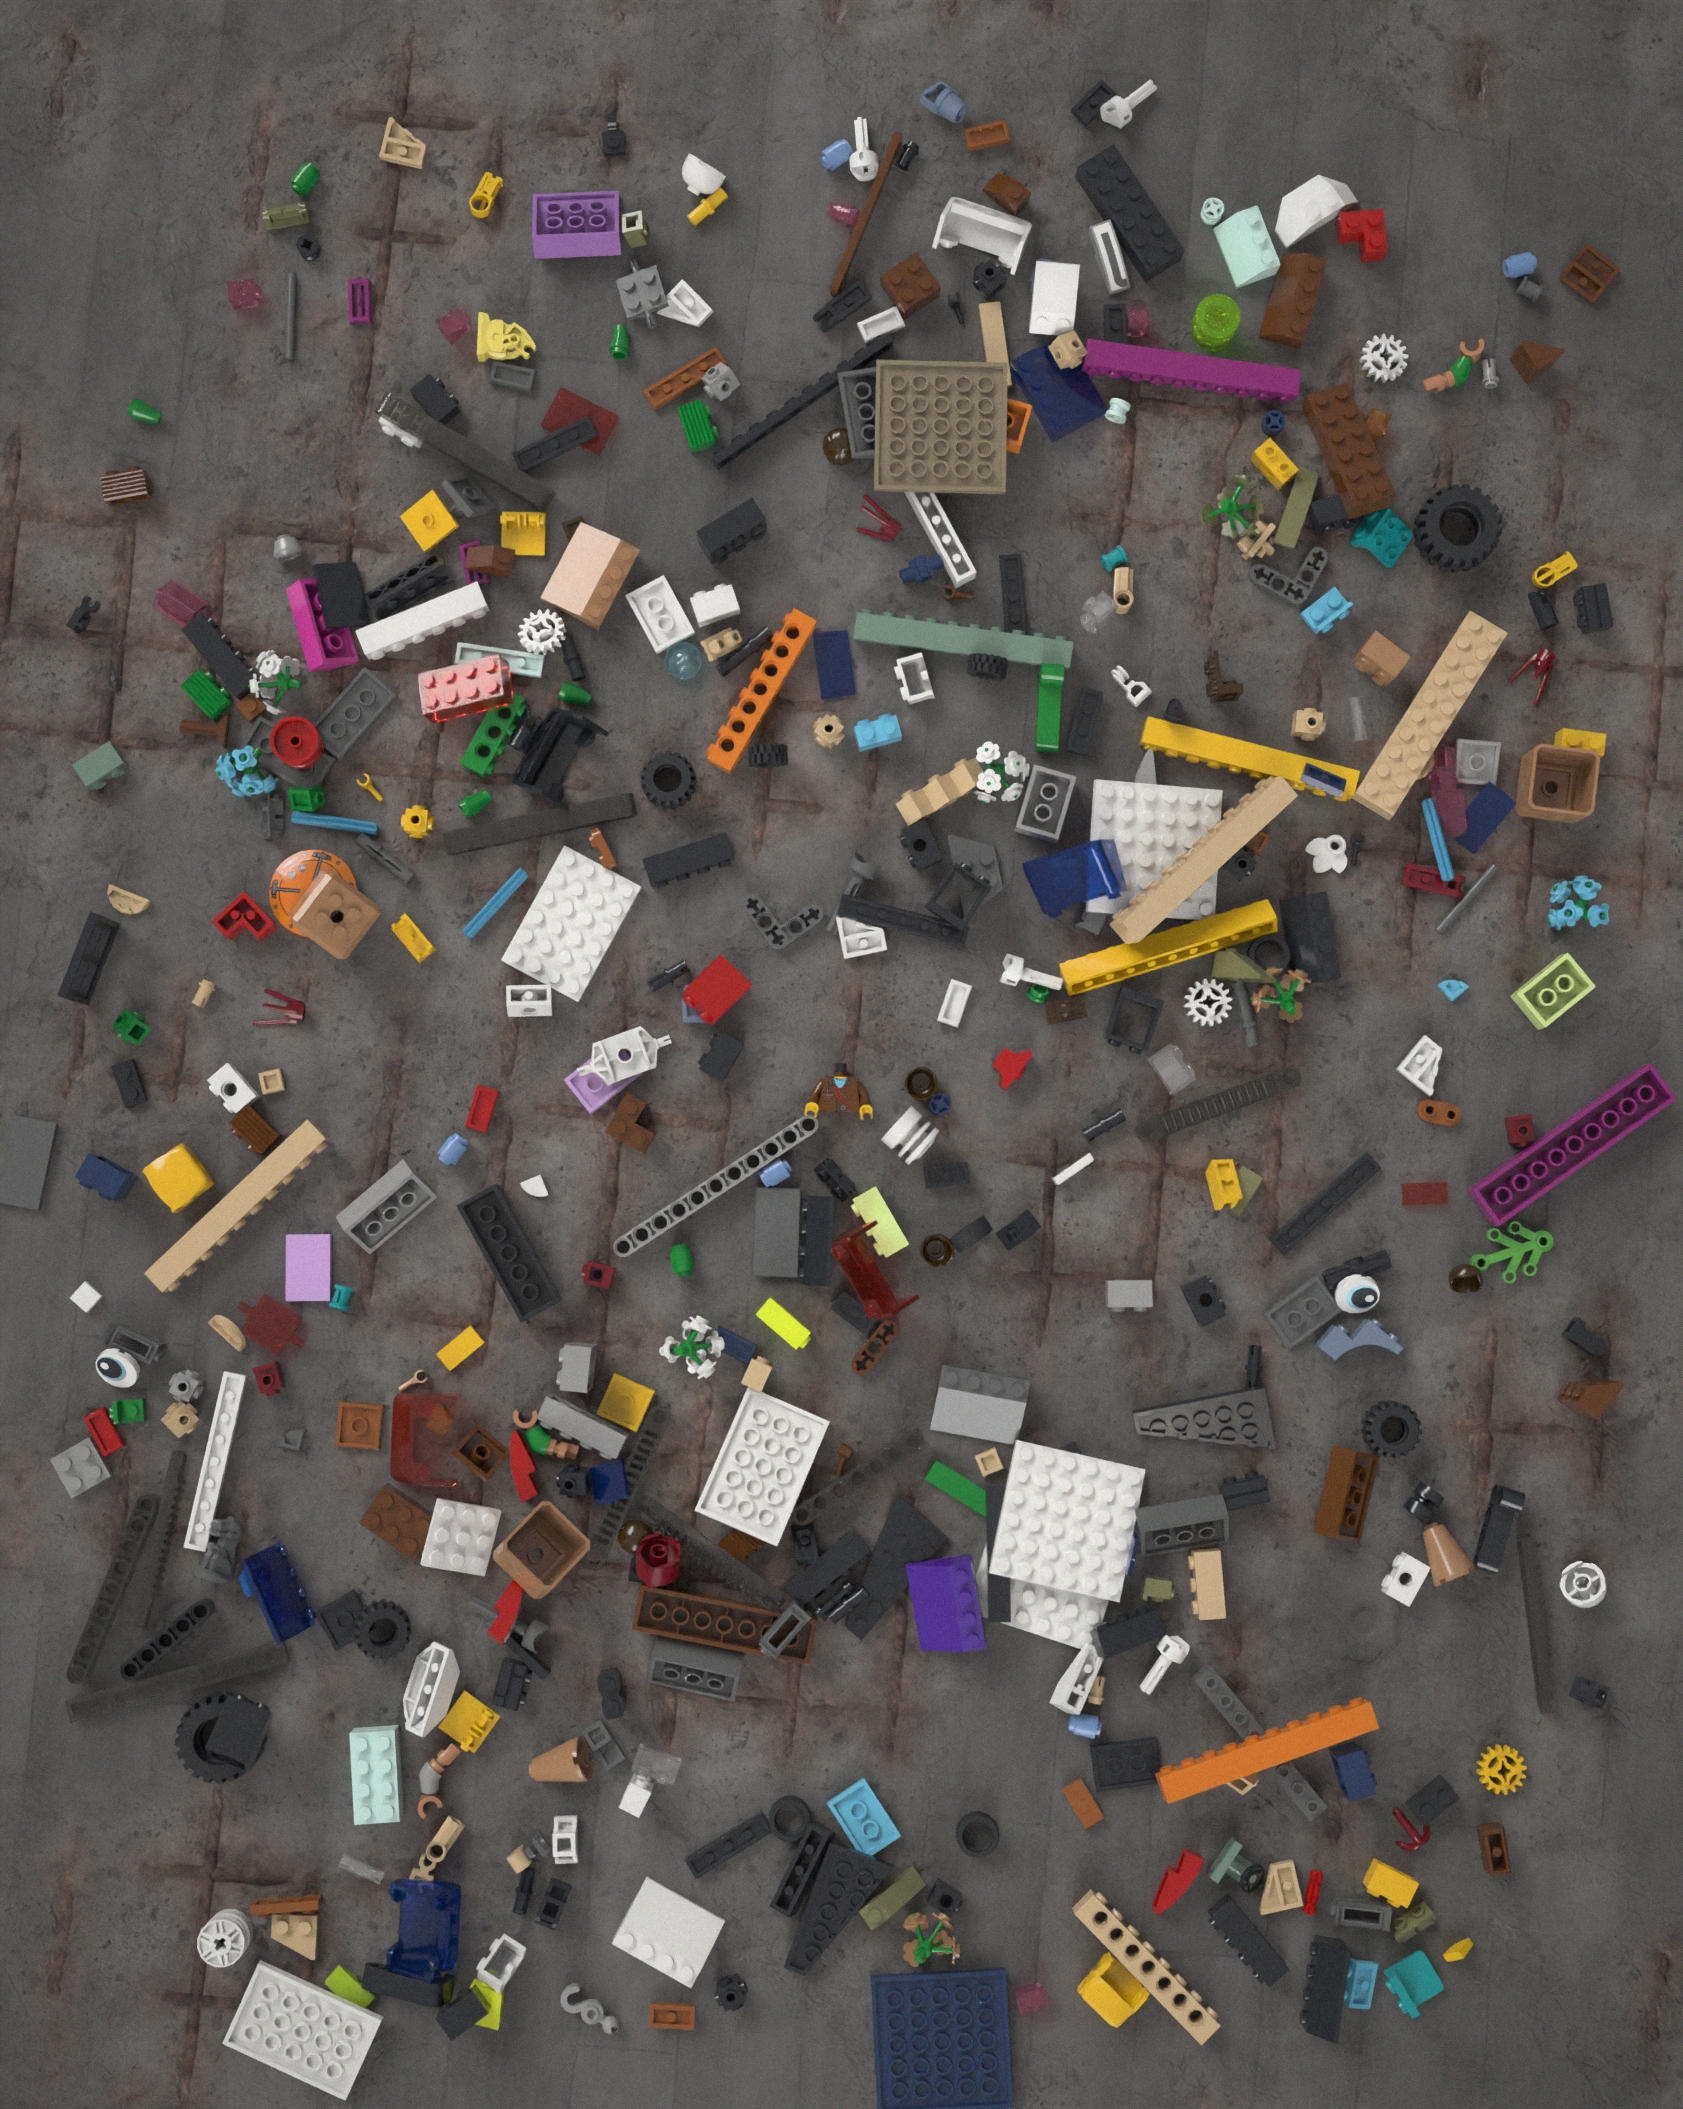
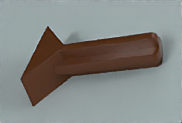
[179,712,231,749]

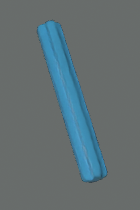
[1421,798,1455,881]
[291,811,378,835]
[463,868,528,938]

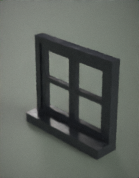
[57,911,120,1006]

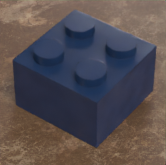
[75,1154,139,1201]
[1328,1741,1378,1802]

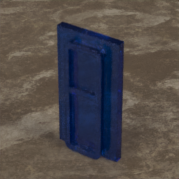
[813,630,856,699]
[1446,781,1516,854]

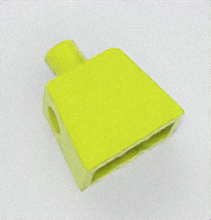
[470,1970,505,2030]

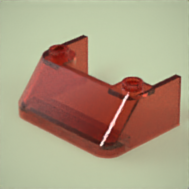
[831,1220,919,1320]
[390,1392,461,1487]

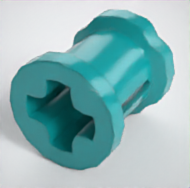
[1100,545,1128,572]
[329,1284,354,1311]

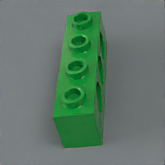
[460,686,528,779]

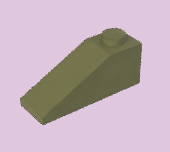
[1211,948,1275,983]
[859,1866,926,1930]

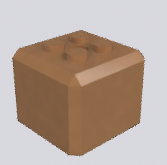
[1515,743,1600,824]
[288,869,381,959]
[493,1501,590,1599]

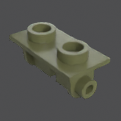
[262,201,310,231]
[1390,1901,1436,1943]

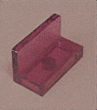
[153,580,207,627]

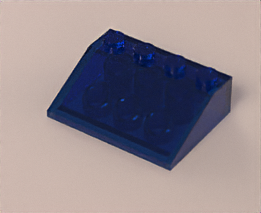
[1010,342,1108,443]
[240,1541,316,1645]

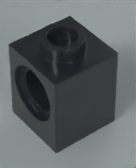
[926,1878,963,1917]

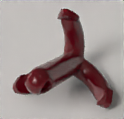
[1392,1807,1431,1851]

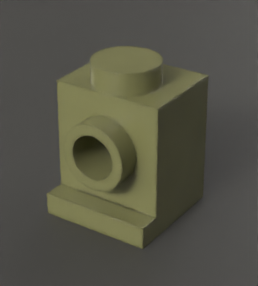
[622,210,650,248]
[1140,1574,1175,1602]

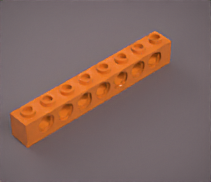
[706,608,817,775]

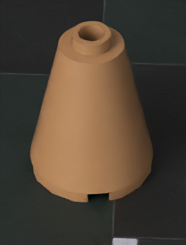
[1422,1522,1476,1587]
[529,1736,594,1782]

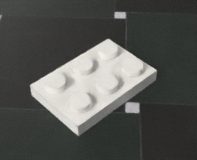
[625,575,695,654]

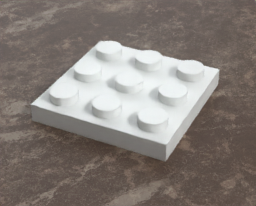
[420,1498,502,1576]

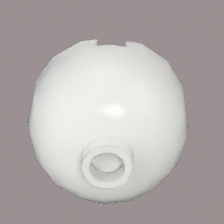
[682,153,726,196]
[1560,1561,1607,1608]

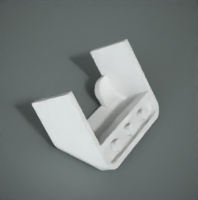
[932,197,1032,275]

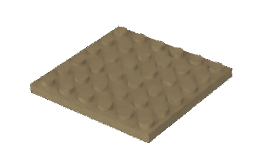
[874,360,1008,494]

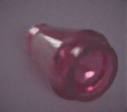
[826,202,860,227]

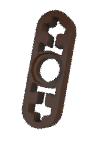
[851,1320,899,1375]

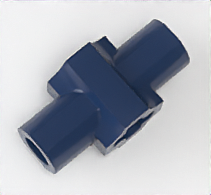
[898,554,944,584]

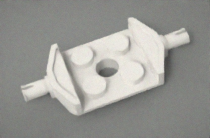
[576,1026,672,1086]

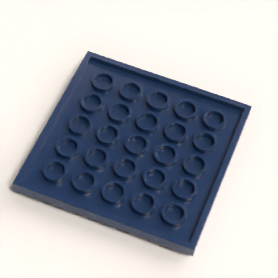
[871,1968,1013,2109]

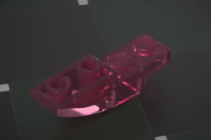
[1428,746,1467,838]

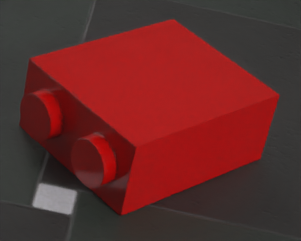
[682,954,752,1026]

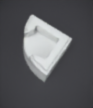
[520,1175,549,1197]

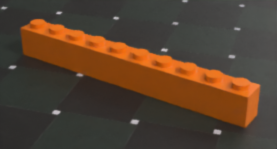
[1155,1697,1379,1804]

